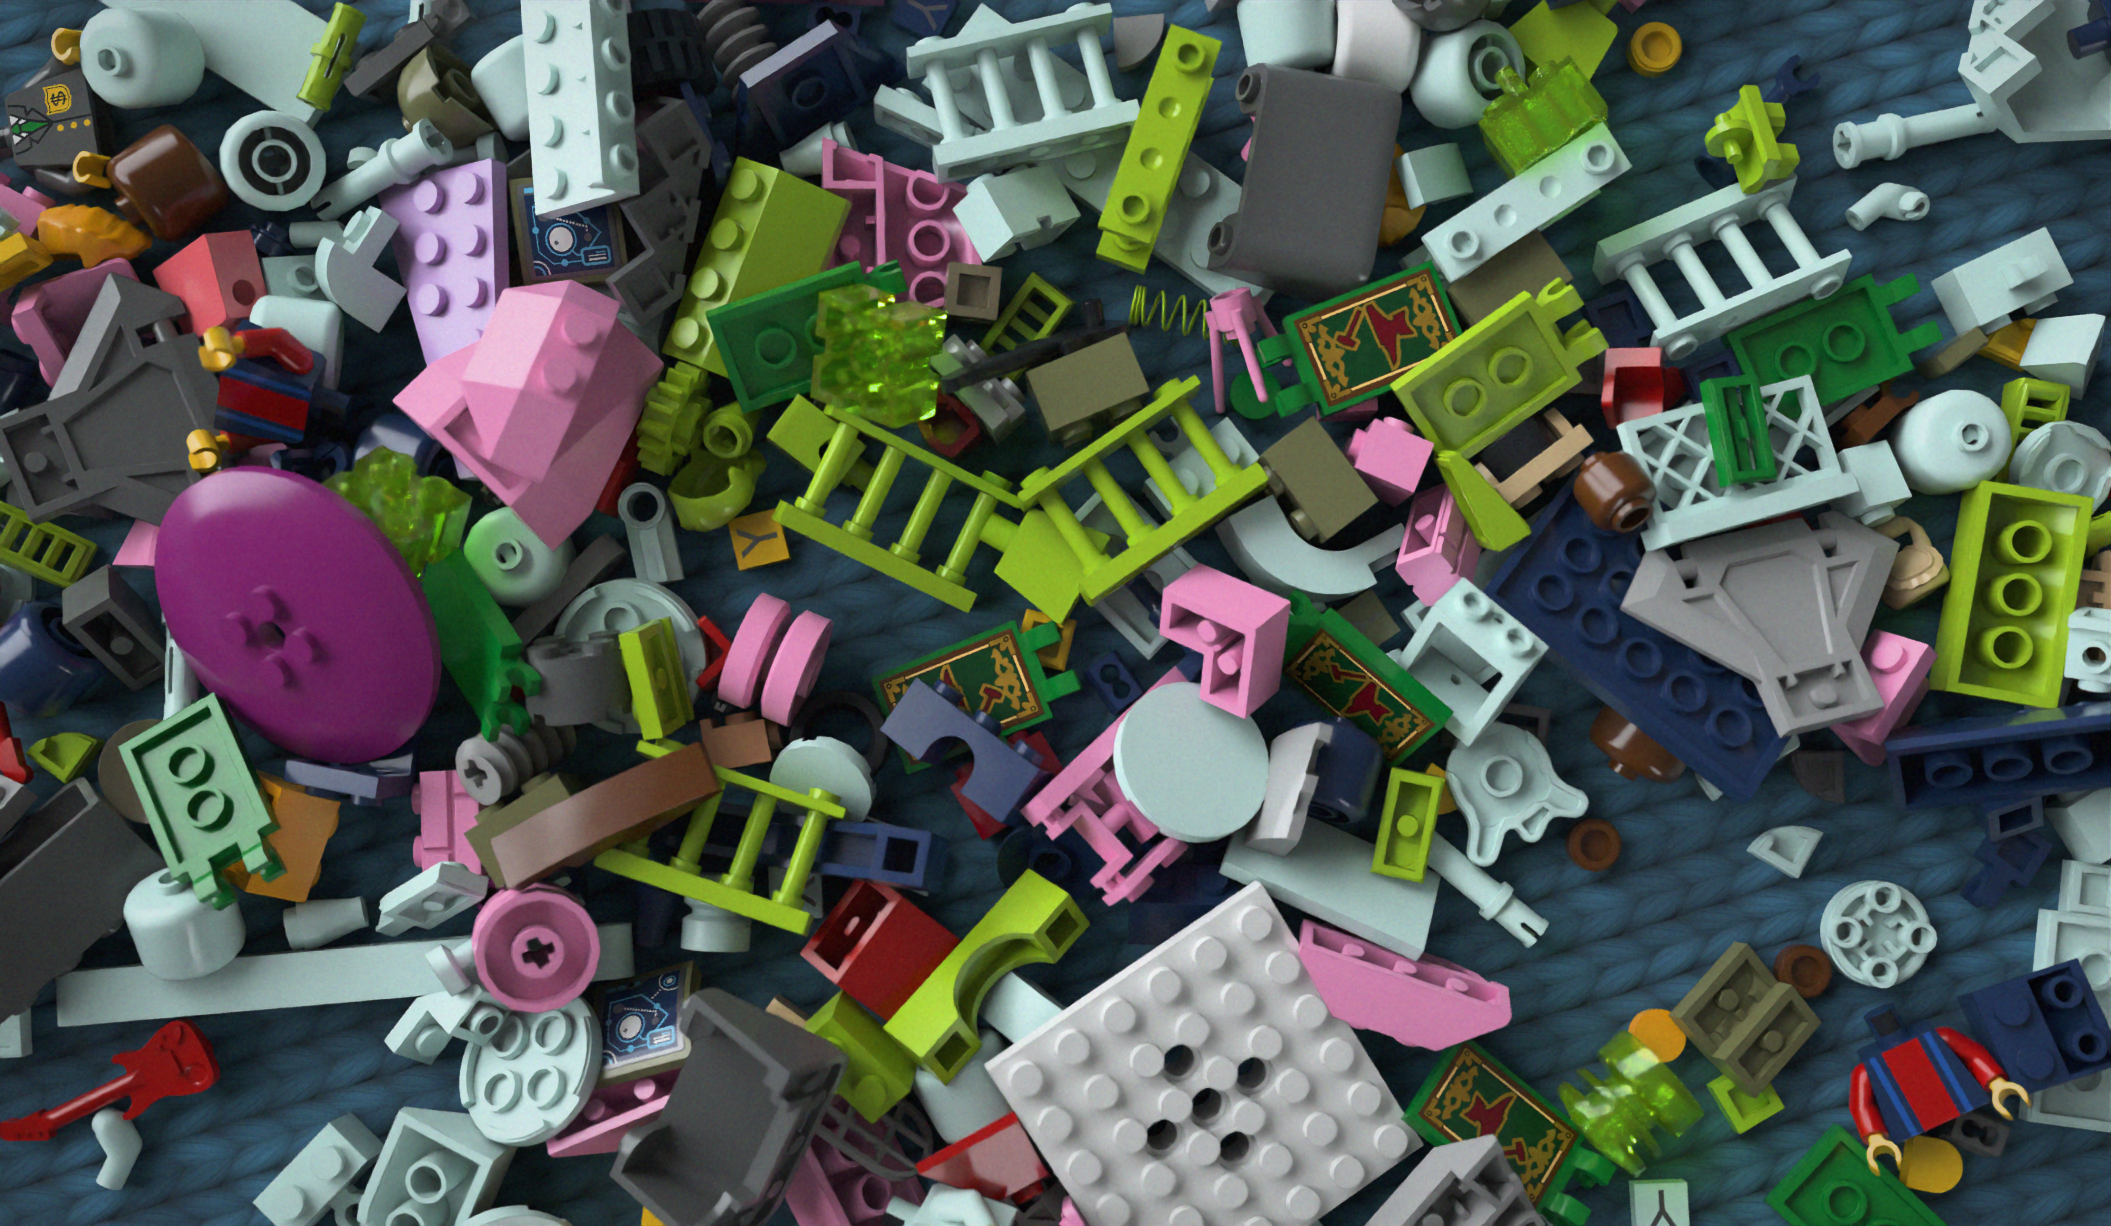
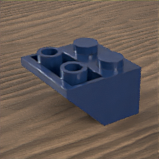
[1128,831,1239,945]
[1957,958,2111,1099]

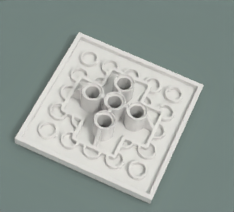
[984,880,1424,1226]

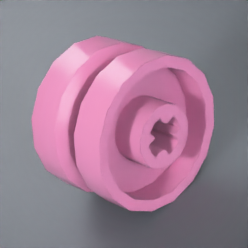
[718,592,834,727]
[471,880,601,1013]

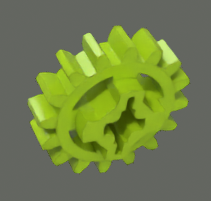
[636,361,713,476]

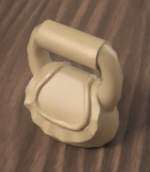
[1871,514,1950,610]

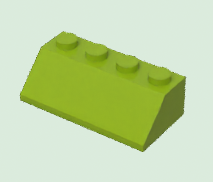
[661,156,852,380]
[1928,480,2094,709]

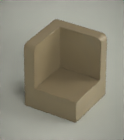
[938,261,1002,326]

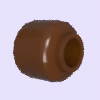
[1573,451,1657,533]

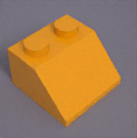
[223,769,341,903]

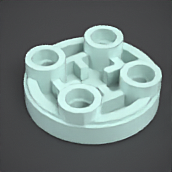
[1820,880,1937,988]

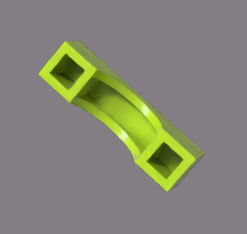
[883,868,1090,1086]

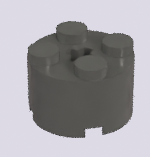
[521,630,633,726]

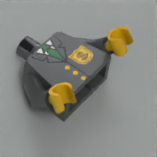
[0,28,119,198]

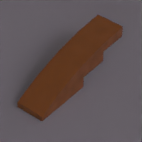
[490,742,723,892]

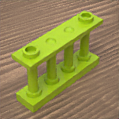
[1095,24,1222,275]
[1017,374,1270,608]
[771,400,1019,613]
[593,737,850,937]

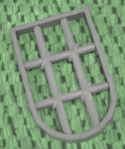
[815,1097,934,1181]

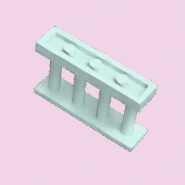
[906,2,1140,184]
[1398,122,1632,292]
[1592,171,1852,361]

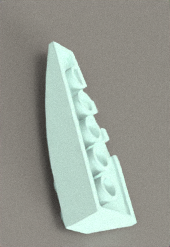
[356,1107,517,1226]

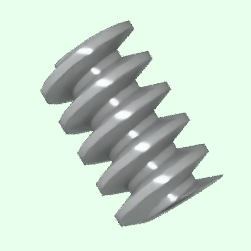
[697,0,778,107]
[455,706,577,805]

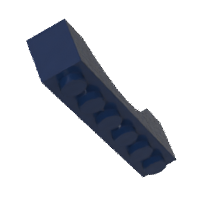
[647,801,950,894]

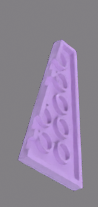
[377,158,509,481]

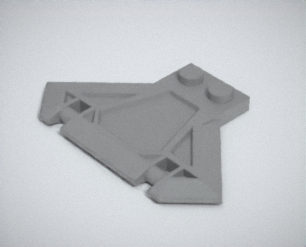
[1619,510,1900,738]

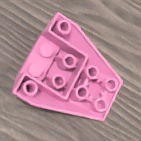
[392,317,665,552]

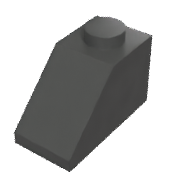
[62,564,166,693]

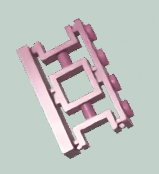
[1020,666,1189,907]

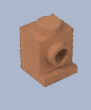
[699,711,784,770]

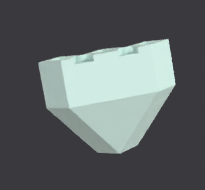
[1958,0,2111,143]

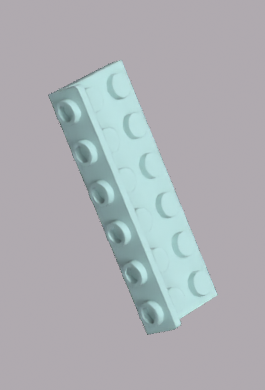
[521,0,640,219]

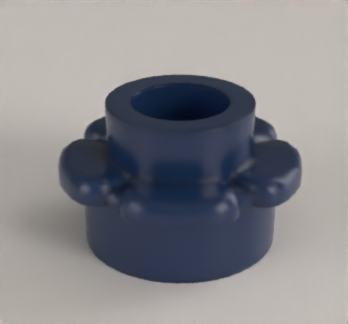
[247,220,296,258]

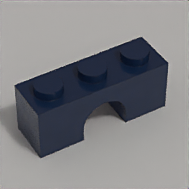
[880,677,1055,827]

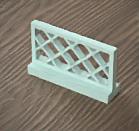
[1616,374,1860,552]

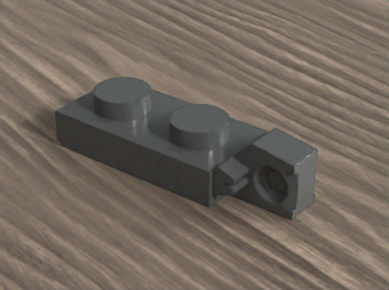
[343,0,479,104]

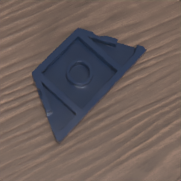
[734,19,908,165]

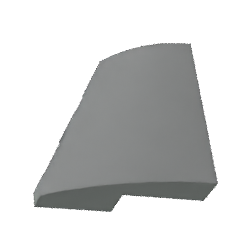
[1243,722,1333,857]

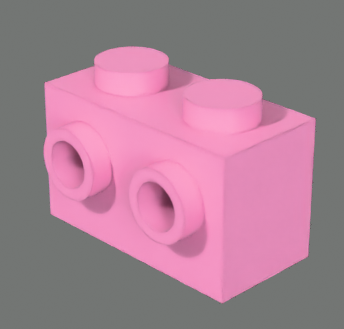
[1342,417,1434,507]

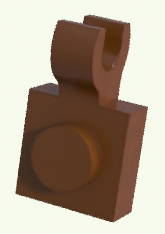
[1833,376,1920,453]

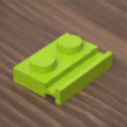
[618,616,695,740]

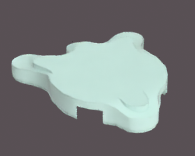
[1445,720,1589,867]

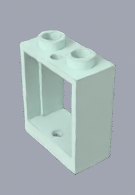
[1396,577,1549,747]

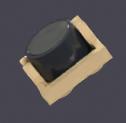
[1472,407,1594,510]

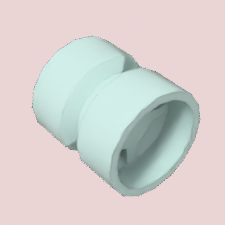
[681,871,754,952]

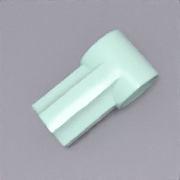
[618,482,685,585]

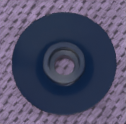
[997,821,1103,902]

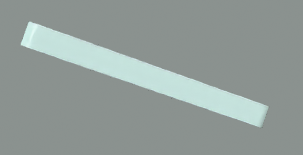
[55,922,635,1027]

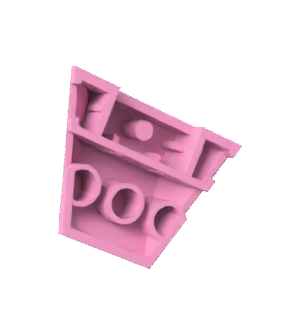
[821,137,982,319]

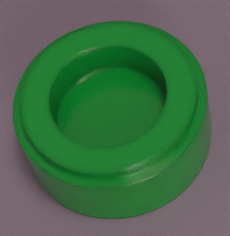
[1229,369,1281,422]

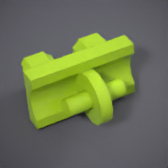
[1704,85,1800,194]

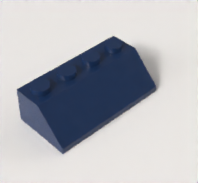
[1884,701,2111,812]

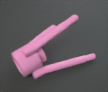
[1204,287,1292,414]

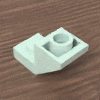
[384,984,513,1065]

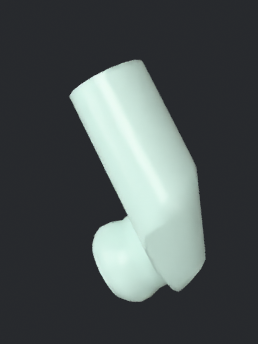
[1845,183,1930,231]
[289,220,347,248]
[92,1107,142,1190]

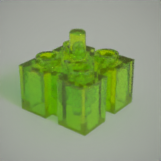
[1478,55,1609,181]
[810,283,947,429]
[321,444,473,579]

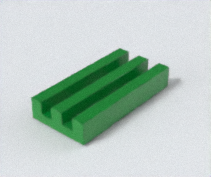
[1699,374,1778,488]

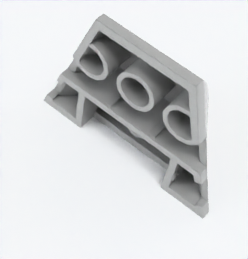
[1365,1134,1546,1226]

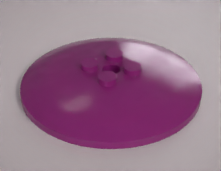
[154,466,441,764]

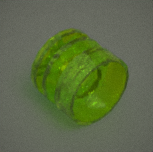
[1556,1029,1705,1178]

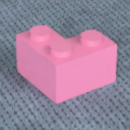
[1159,563,1291,719]

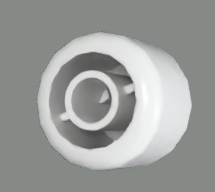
[1325,0,1427,94]

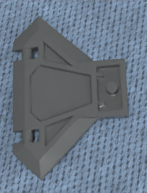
[0,272,250,527]

